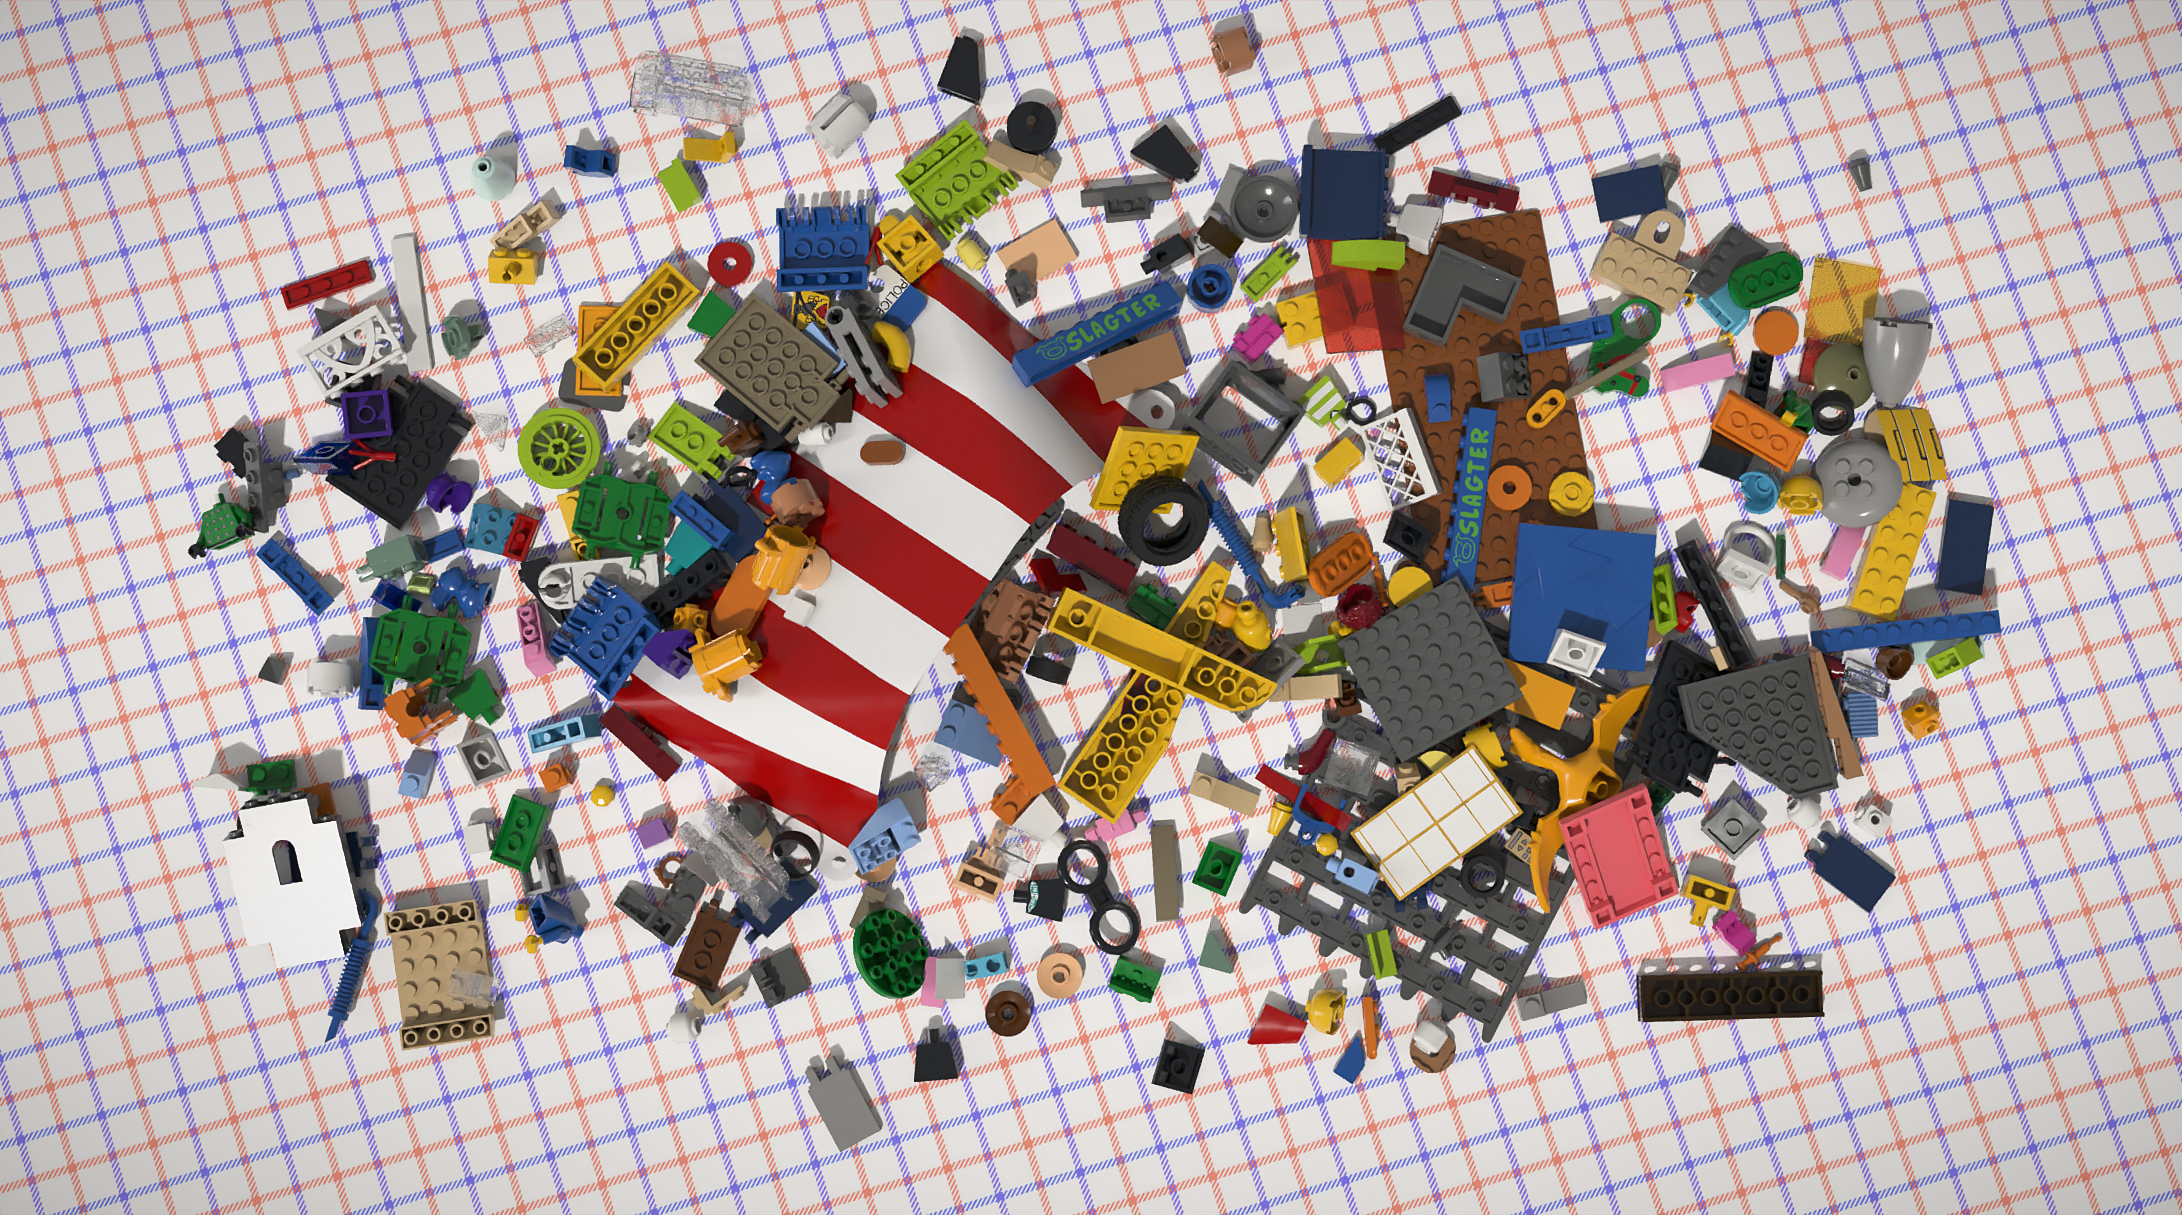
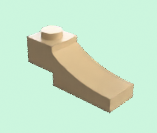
[983,139,1059,190]
[490,200,562,250]
[1269,674,1343,702]
[1188,771,1260,817]

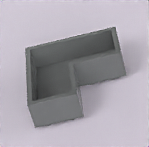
[1401,244,1523,348]

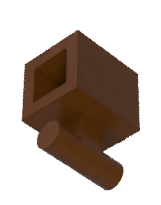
[717,420,764,456]

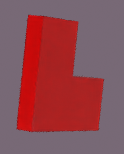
[1029,558,1088,597]

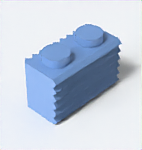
[1840,691,1879,739]

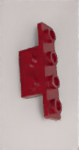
[1427,171,1519,214]
[600,705,680,782]

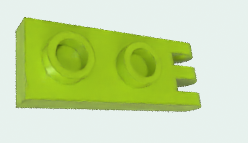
[1240,245,1298,304]

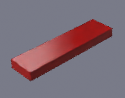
[280,259,374,311]

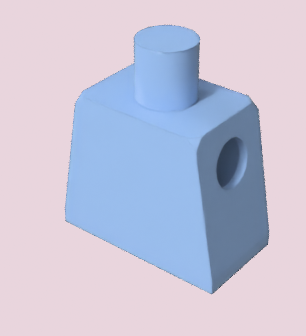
[1325,856,1380,897]

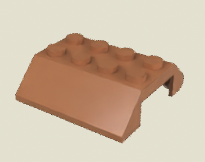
[970,579,1056,684]

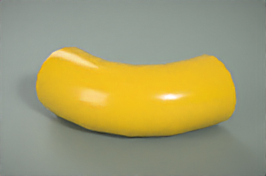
[872,321,911,372]

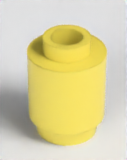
[955,237,988,271]

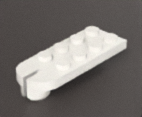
[538,553,659,609]

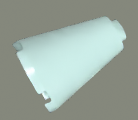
[470,156,516,201]

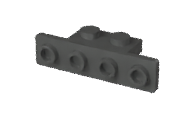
[1080,182,1171,223]
[243,442,286,534]

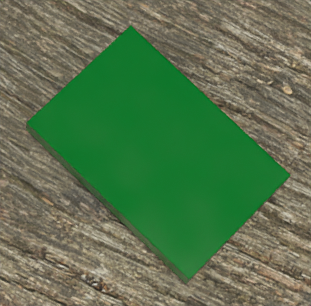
[490,794,551,873]

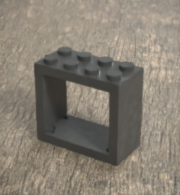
[1181,359,1306,487]

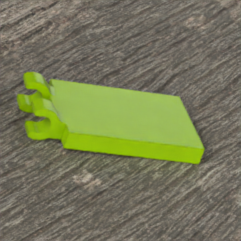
[647,402,736,480]

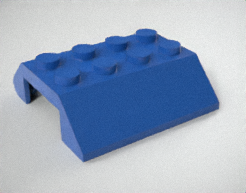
[776,205,870,292]
[547,575,662,701]

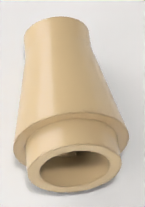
[1250,518,1273,552]

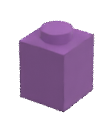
[635,817,673,850]

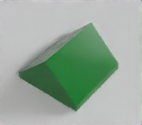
[1192,841,1243,897]

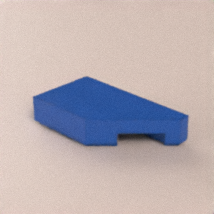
[1333,1036,1365,1085]

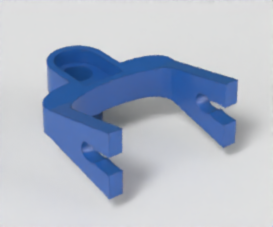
[1292,783,1347,846]

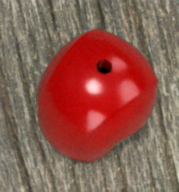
[1674,591,1700,633]

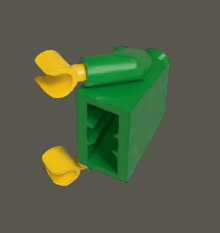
[1773,390,1814,434]

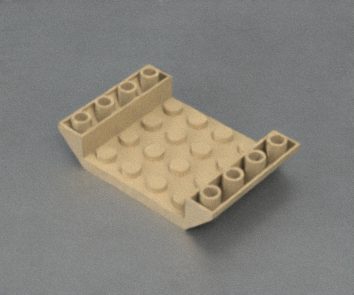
[384,899,496,1051]

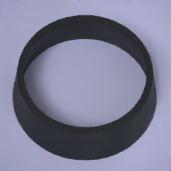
[769,830,820,881]

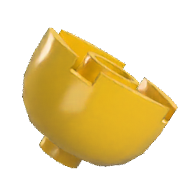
[1777,474,1824,516]
[1305,988,1346,1036]

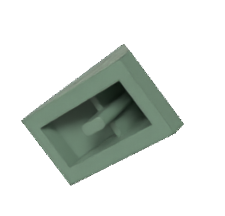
[1198,931,1234,974]

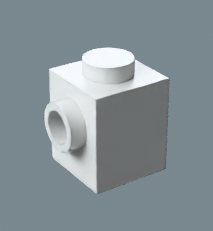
[1853,804,1894,839]
[463,819,495,854]

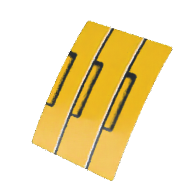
[1875,409,1947,482]

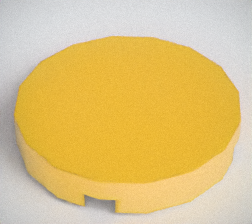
[1549,472,1594,517]
[1387,567,1433,608]

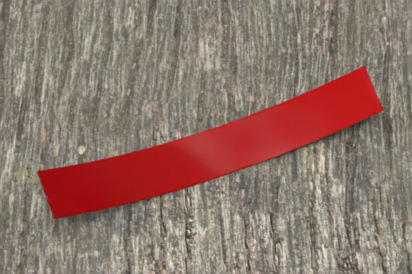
[1255,764,1354,831]

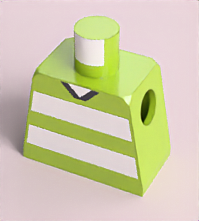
[1297,374,1348,431]

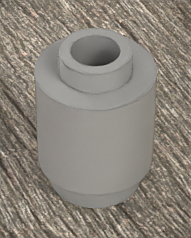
[1293,580,1325,604]

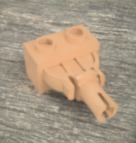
[952,828,1007,905]

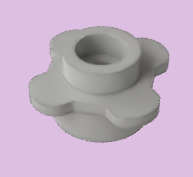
[627,424,648,448]

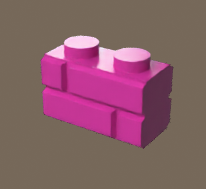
[1232,313,1284,366]

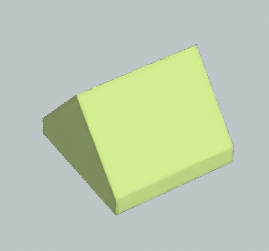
[407,574,435,597]

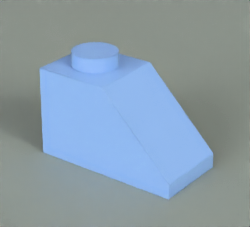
[398,750,436,799]

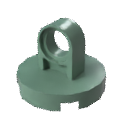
[441,314,486,361]

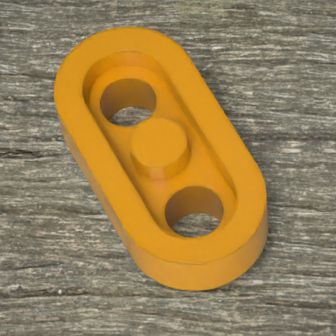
[1526,389,1566,429]

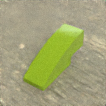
[1331,240,1405,271]

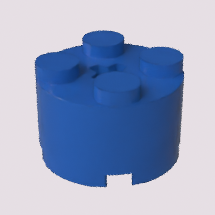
[1186,264,1233,313]

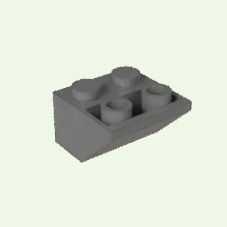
[1476,352,1531,403]

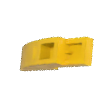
[556,489,601,561]

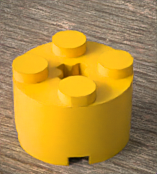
[1462,722,1508,771]

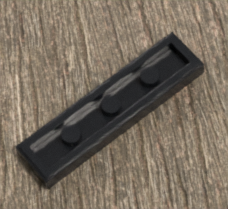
[1373,95,1462,157]

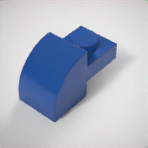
[1423,372,1452,423]

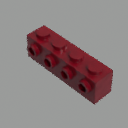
[1046,524,1139,595]

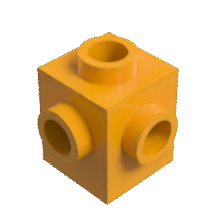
[673,604,708,634]
[1901,700,1940,741]

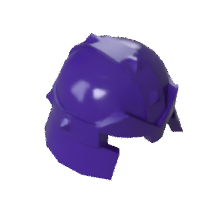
[426,472,472,516]

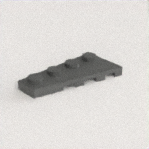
[1687,225,1769,300]

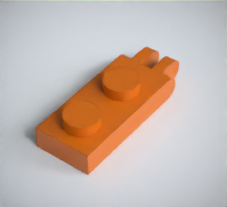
[1472,581,1512,610]
[1361,996,1380,1060]

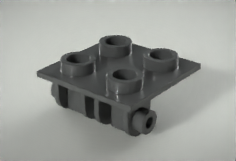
[749,947,810,1009]

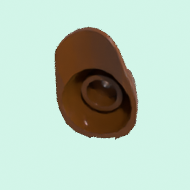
[1876,646,1914,680]

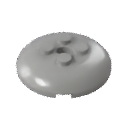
[1811,439,1903,528]

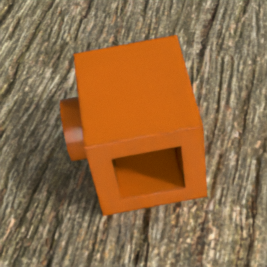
[538,763,573,794]

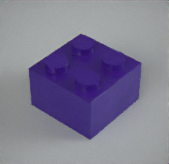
[340,389,394,440]

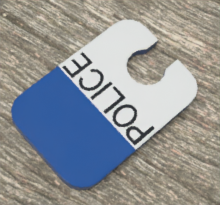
[860,265,927,332]

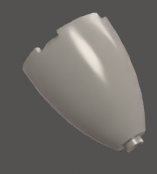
[1862,317,1933,407]

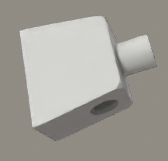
[1386,204,1443,255]
[1012,793,1069,848]

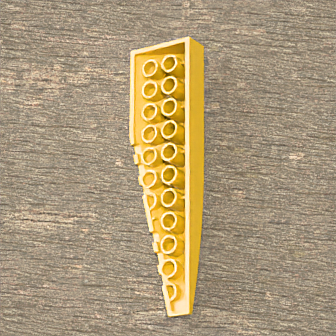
[1057,561,1231,825]

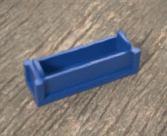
[668,490,737,551]

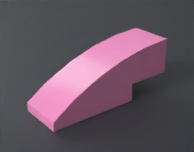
[1659,353,1736,393]
[1819,526,1866,581]

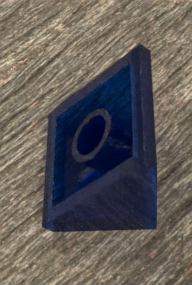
[293,441,358,476]

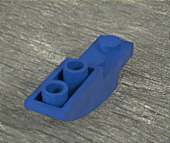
[358,617,389,711]

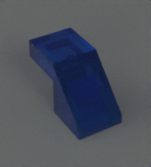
[370,578,423,612]

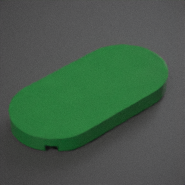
[1728,251,1803,310]

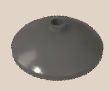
[1230,175,1298,243]

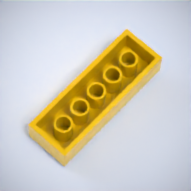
[572,261,701,394]
[1845,482,1937,623]

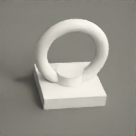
[1714,524,1776,593]

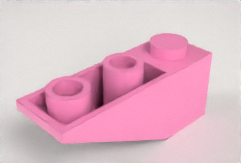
[516,601,557,678]

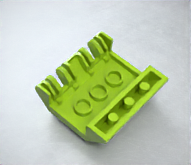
[895,119,1019,242]

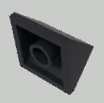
[1697,429,1754,482]
[1383,510,1440,565]

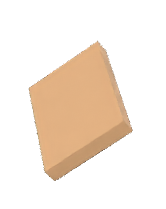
[997,219,1078,285]

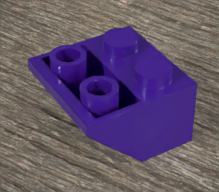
[641,629,698,680]

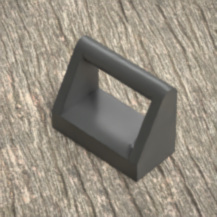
[518,843,565,898]

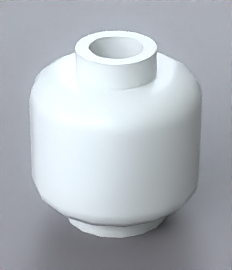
[1786,796,1822,829]
[665,1012,702,1044]
[1413,1019,1448,1054]

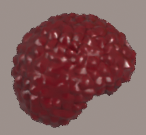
[1335,583,1384,629]

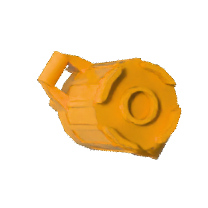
[751,524,818,595]
[689,628,763,702]

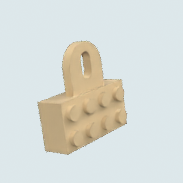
[1589,211,1694,317]

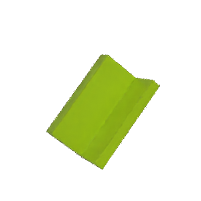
[657,157,703,213]
[1364,929,1398,980]

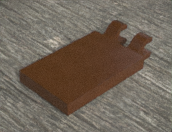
[672,898,742,992]

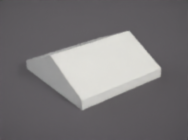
[192,773,249,792]

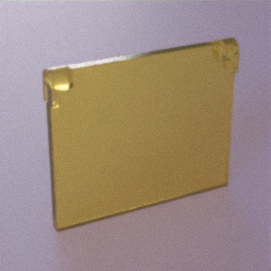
[1803,257,1881,348]

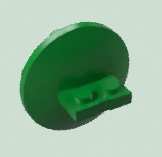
[853,908,929,1000]

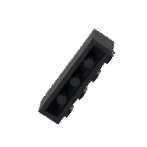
[642,549,733,630]

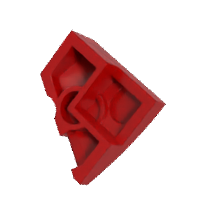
[1247,1003,1308,1045]

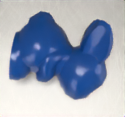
[750,450,798,505]
[430,566,495,619]

